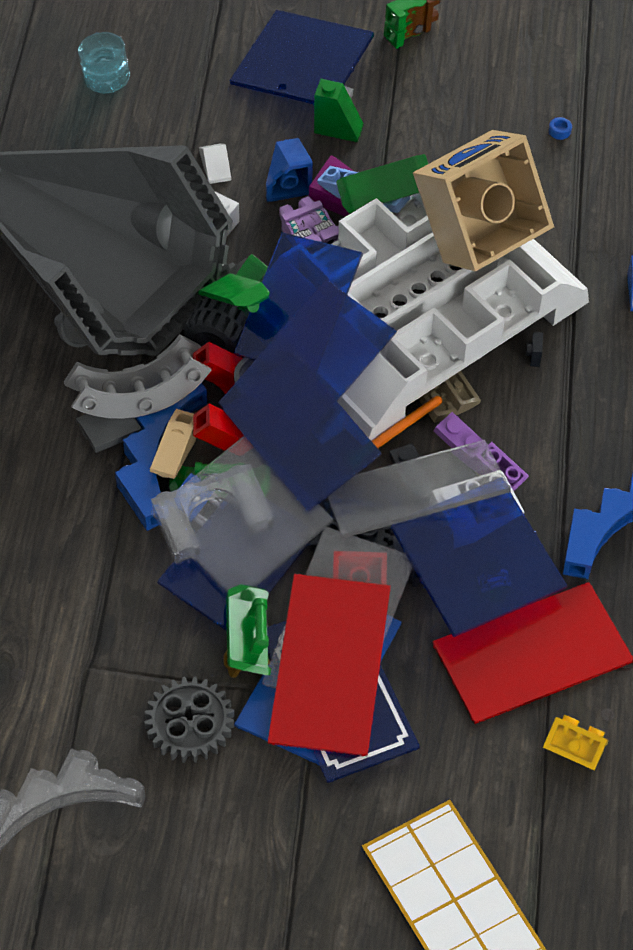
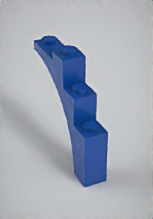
[115,383,207,531]
[563,472,633,579]

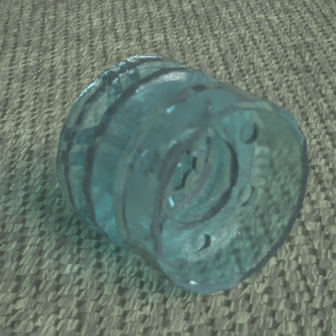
[78,32,130,93]

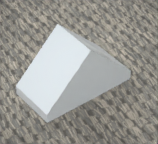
[199,144,231,184]

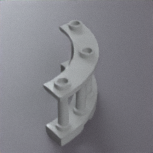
[64,334,211,419]

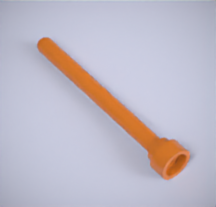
[341,396,442,473]

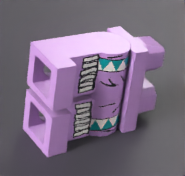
[279,196,339,255]

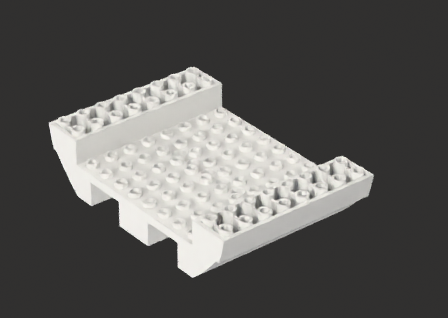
[245,193,589,447]

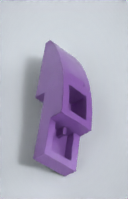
[434,412,529,491]

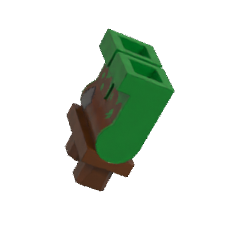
[384,0,440,49]

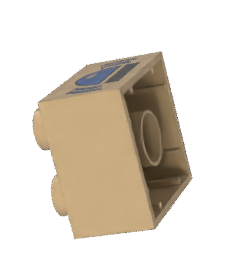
[413,130,554,272]

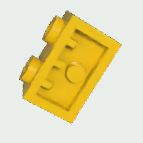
[543,715,609,771]

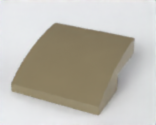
[418,371,481,423]

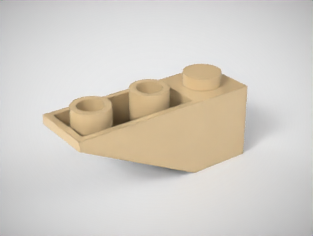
[150,409,196,479]

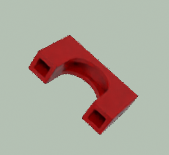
[193,342,257,457]

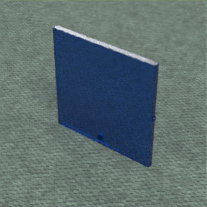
[230,10,374,105]
[391,479,567,637]

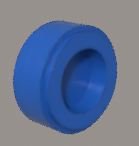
[549,117,572,140]

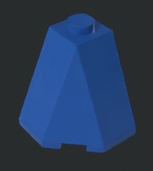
[266,138,313,202]

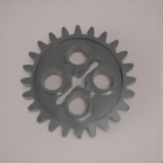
[144,676,234,763]

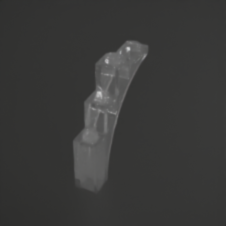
[0,749,146,852]

